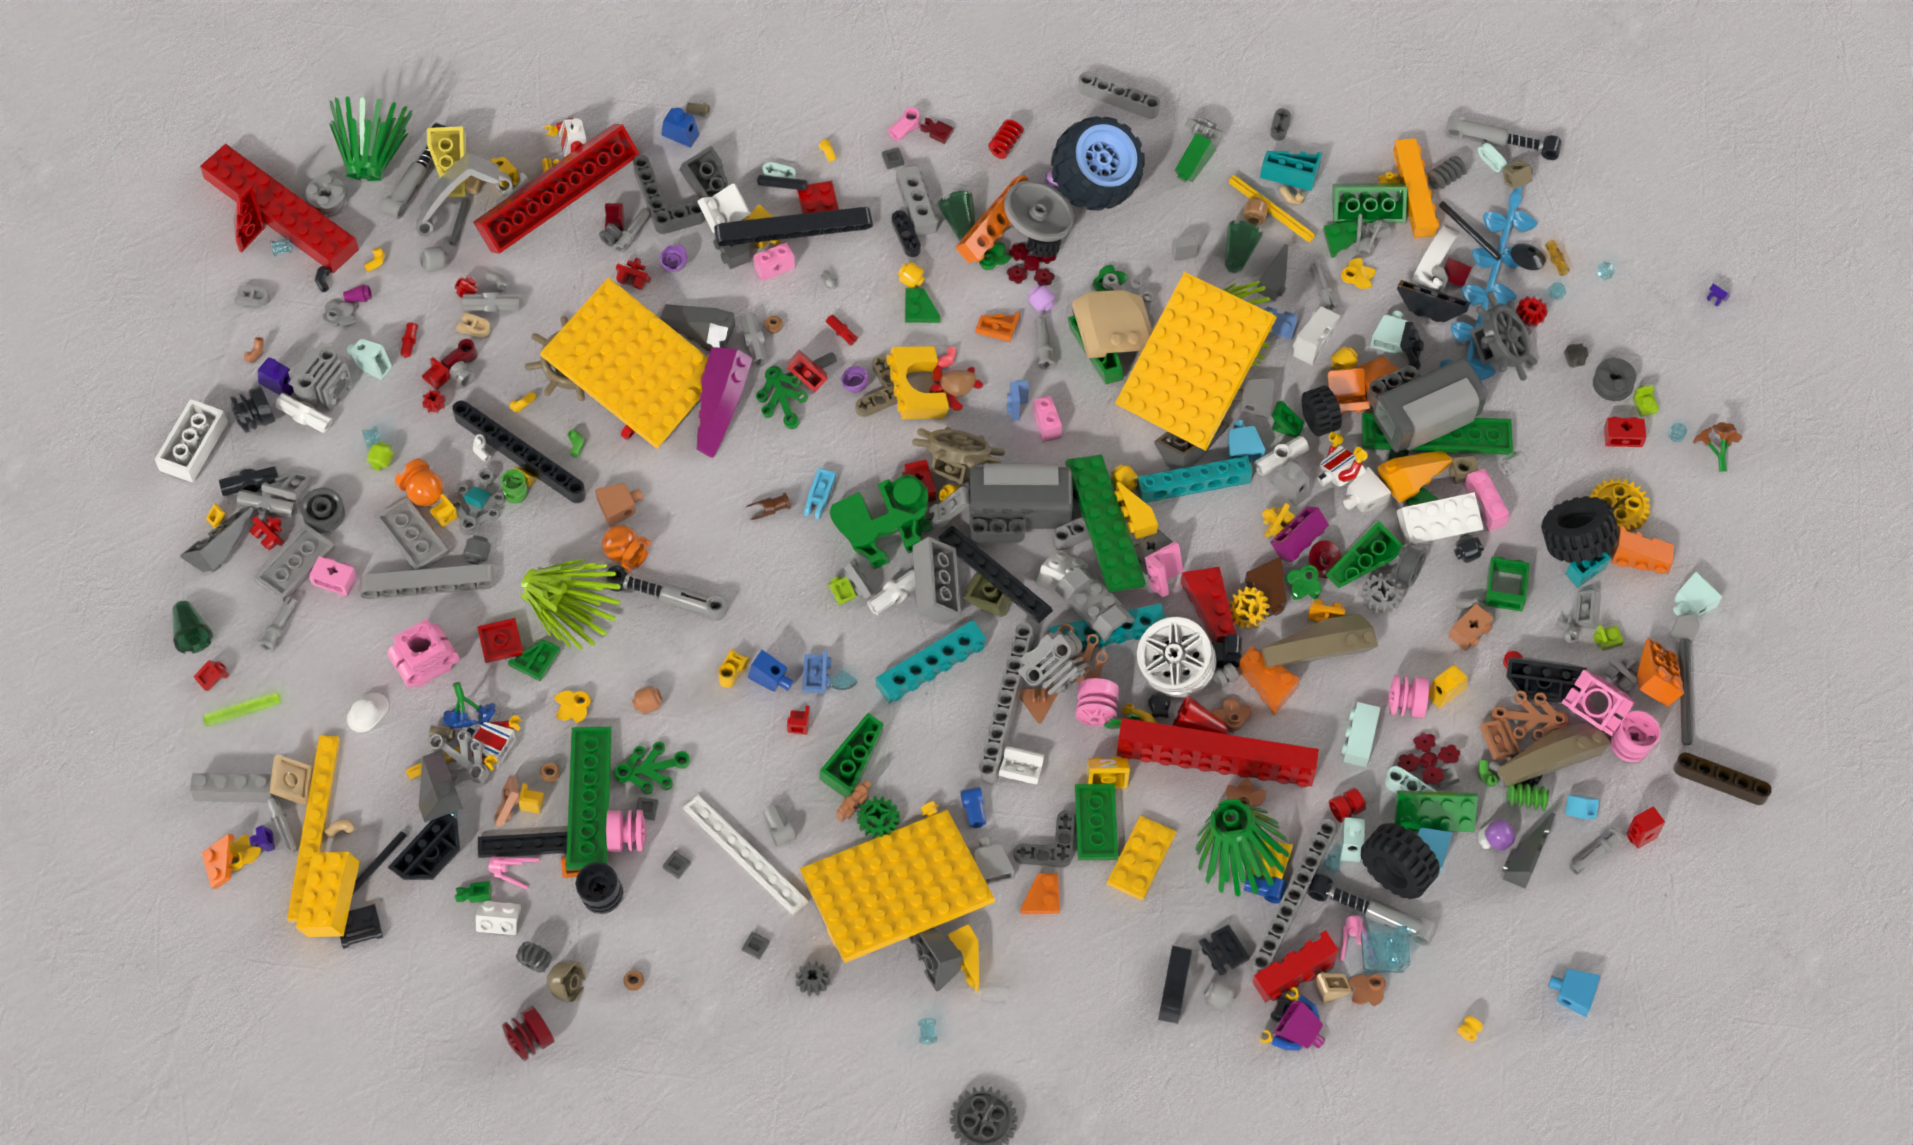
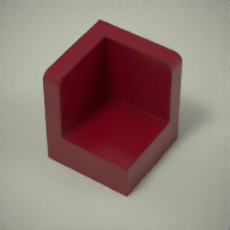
[605,203,625,231]
[1444,257,1472,287]

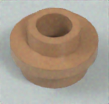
[764,316,783,334]
[540,763,560,782]
[623,970,644,991]

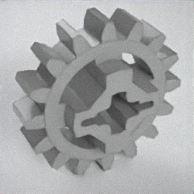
[1185,117,1224,140]
[1361,573,1404,614]

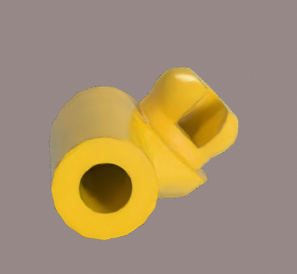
[509,392,537,412]

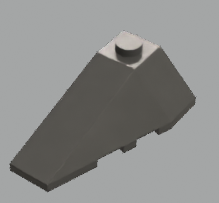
[660,304,735,351]
[419,750,463,823]

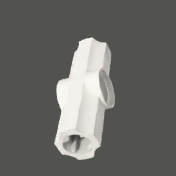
[275,393,332,433]
[1254,436,1309,476]
[867,569,916,615]

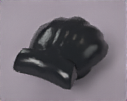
[1148,692,1171,718]

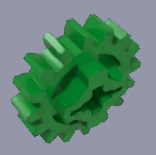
[857,796,900,839]

